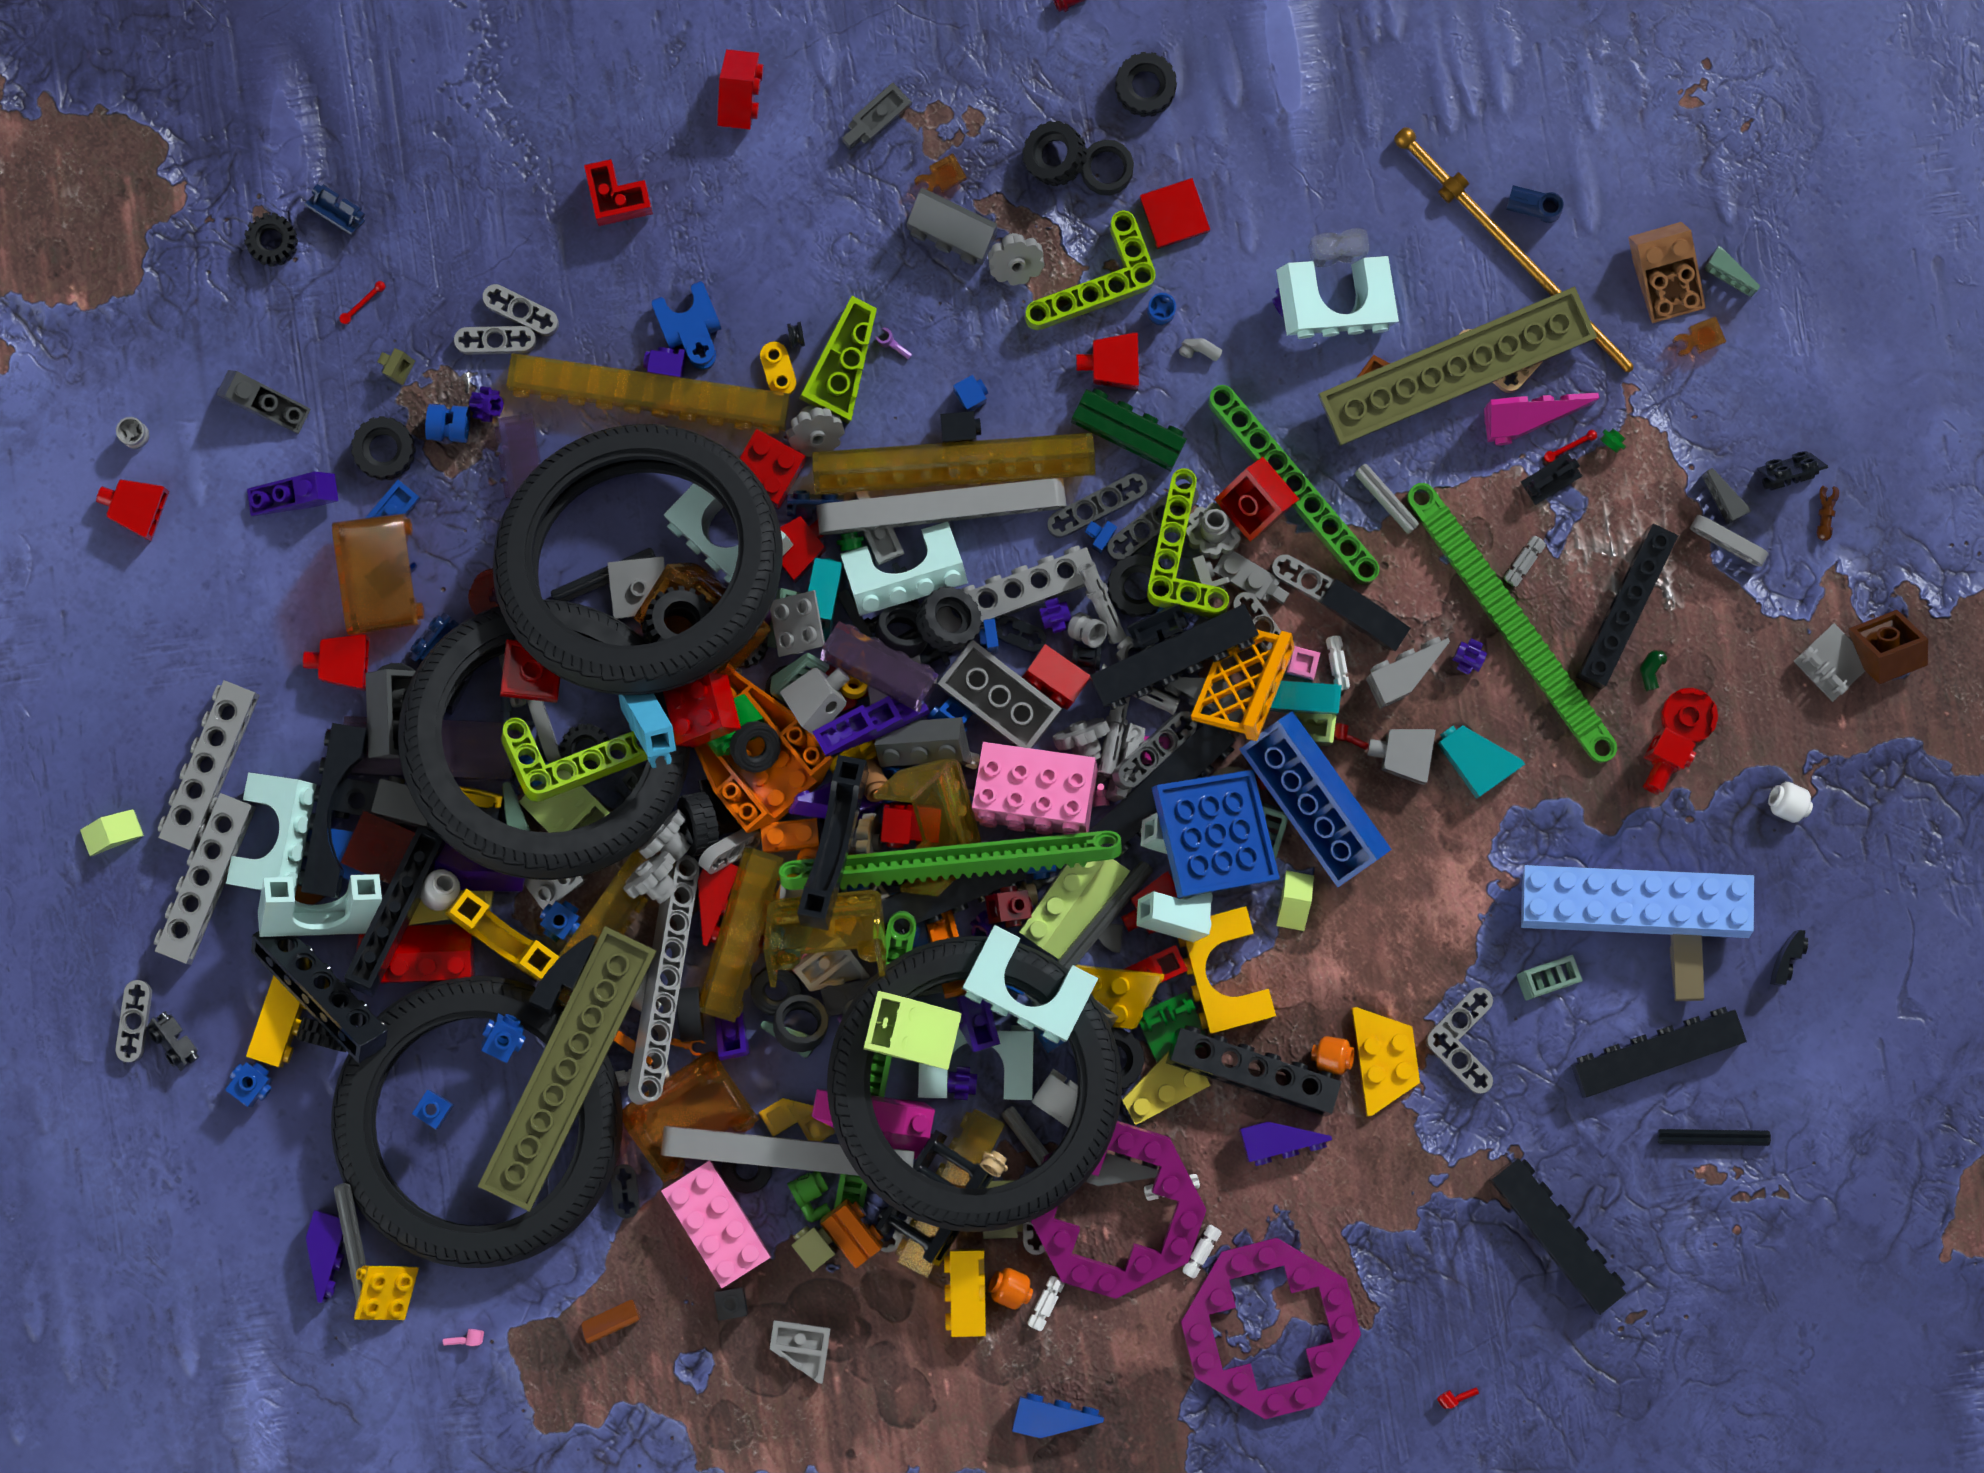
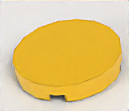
[459,786,503,808]

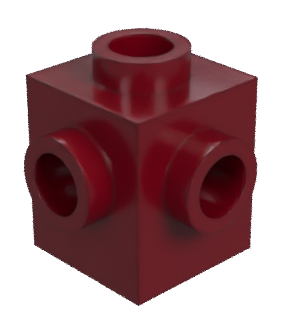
[985,886,1032,928]

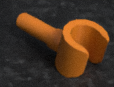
[670,1038,706,1056]

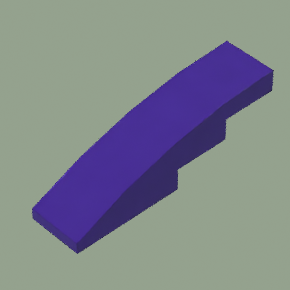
[812,686,930,757]

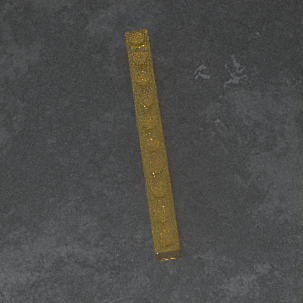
[506,353,791,434]
[812,433,1096,495]

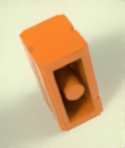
[760,818,820,854]
[820,1199,884,1269]

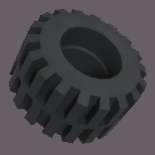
[642,586,714,644]

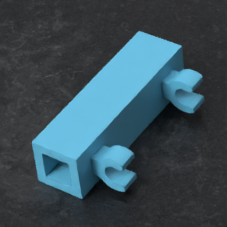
[619,693,676,768]

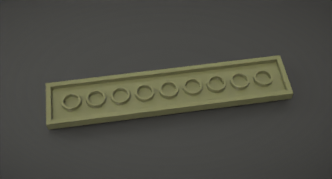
[1318,286,1597,446]
[478,926,657,1212]

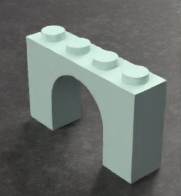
[1276,256,1399,339]
[664,484,794,584]
[840,521,968,616]
[226,772,317,896]
[1137,812,1213,942]
[258,874,382,937]
[962,925,1098,1044]
[918,1025,1034,1100]

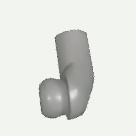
[1179,338,1222,361]

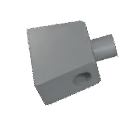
[780,667,850,735]
[1367,729,1436,785]

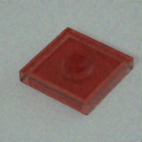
[340,811,415,884]

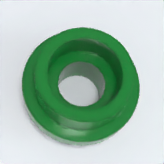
[1600,428,1627,453]
[836,532,864,551]

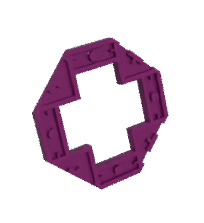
[1031,1121,1206,1299]
[1180,1237,1361,1419]

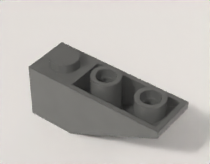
[216,370,311,434]
[1164,677,1253,722]
[1085,1152,1159,1186]

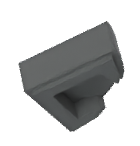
[1098,924,1123,953]

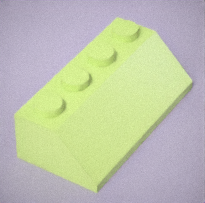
[1019,859,1130,959]

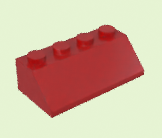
[356,924,475,984]

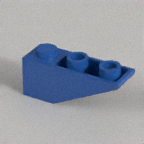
[1012,1392,1104,1438]

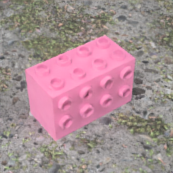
[972,742,1098,836]

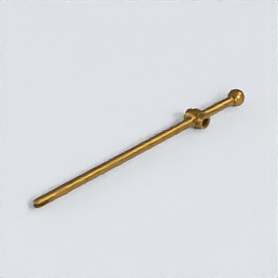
[1394,127,1633,372]

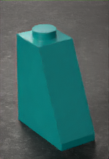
[808,558,843,648]
[1269,681,1342,716]
[1437,725,1525,799]

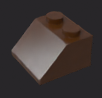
[1849,610,1928,684]

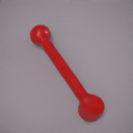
[339,281,386,325]
[1544,430,1597,463]

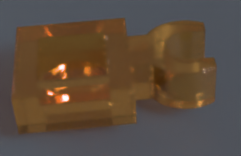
[914,153,967,193]
[1672,316,1726,357]

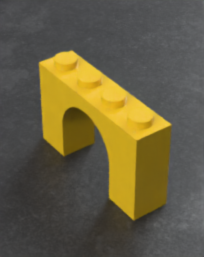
[444,889,559,981]
[1177,906,1276,1034]

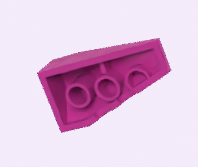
[1484,393,1599,446]
[812,1089,935,1159]

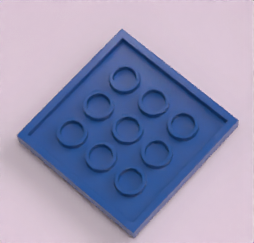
[1151,770,1280,898]

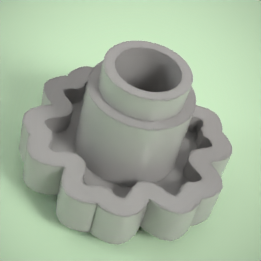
[988,233,1045,286]
[786,405,845,458]
[1185,502,1241,559]
[1052,718,1110,760]
[638,809,691,862]
[848,813,883,855]
[623,851,676,903]

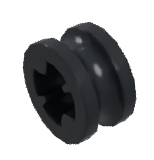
[787,321,805,349]

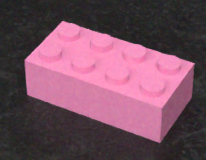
[661,1160,772,1288]

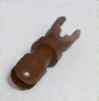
[1817,485,1839,541]

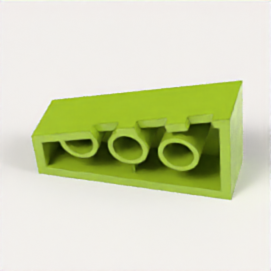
[799,296,877,424]

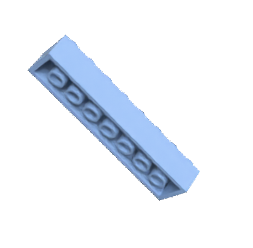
[1521,865,1754,938]

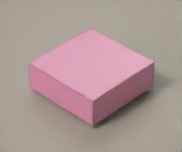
[1286,646,1320,681]

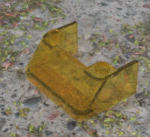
[873,759,982,897]
[763,890,887,987]

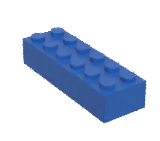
[1239,711,1392,888]

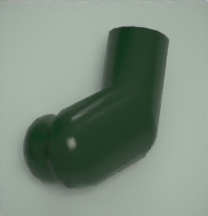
[1640,650,1667,692]

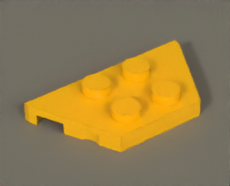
[1076,965,1164,1029]
[1352,1007,1420,1116]

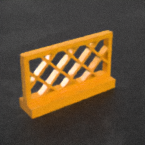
[1191,630,1295,741]

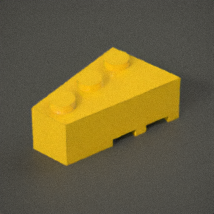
[944,1249,986,1337]

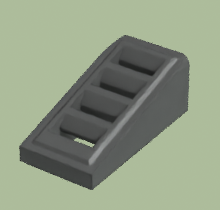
[1702,468,1751,524]

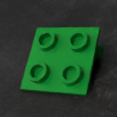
[1139,991,1207,1063]

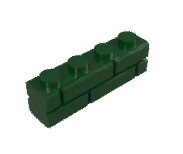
[1071,388,1187,472]

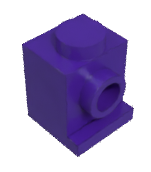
[643,347,686,382]

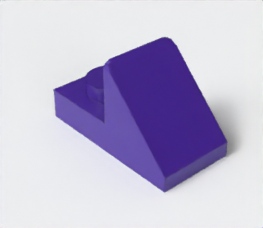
[956,994,1000,1052]
[714,1008,751,1061]

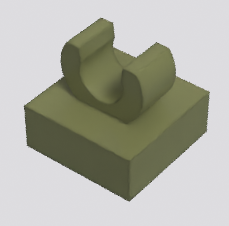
[377,348,415,386]

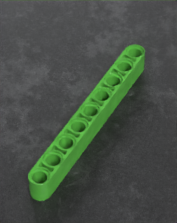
[1208,385,1379,585]

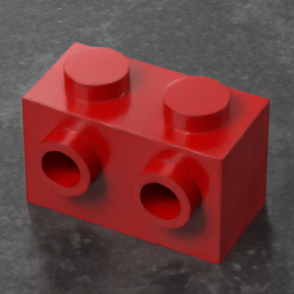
[1022,644,1090,710]

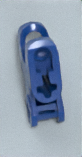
[652,281,722,370]

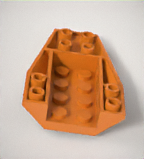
[694,664,834,833]

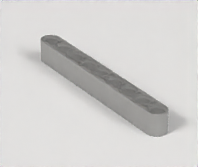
[816,478,1067,535]
[628,855,699,1105]
[661,1126,914,1176]

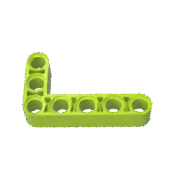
[1025,210,1156,330]
[1147,468,1229,618]
[501,718,648,802]

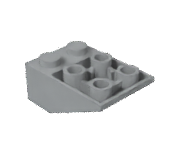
[1366,637,1450,709]

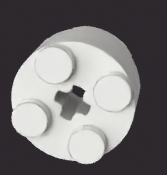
[1032,1069,1078,1128]

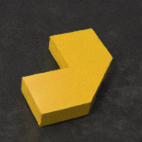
[759,1098,835,1141]

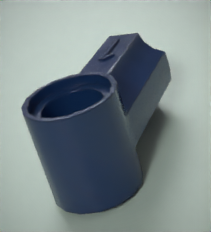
[1506,185,1564,223]

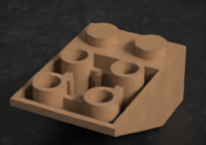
[1628,222,1706,323]

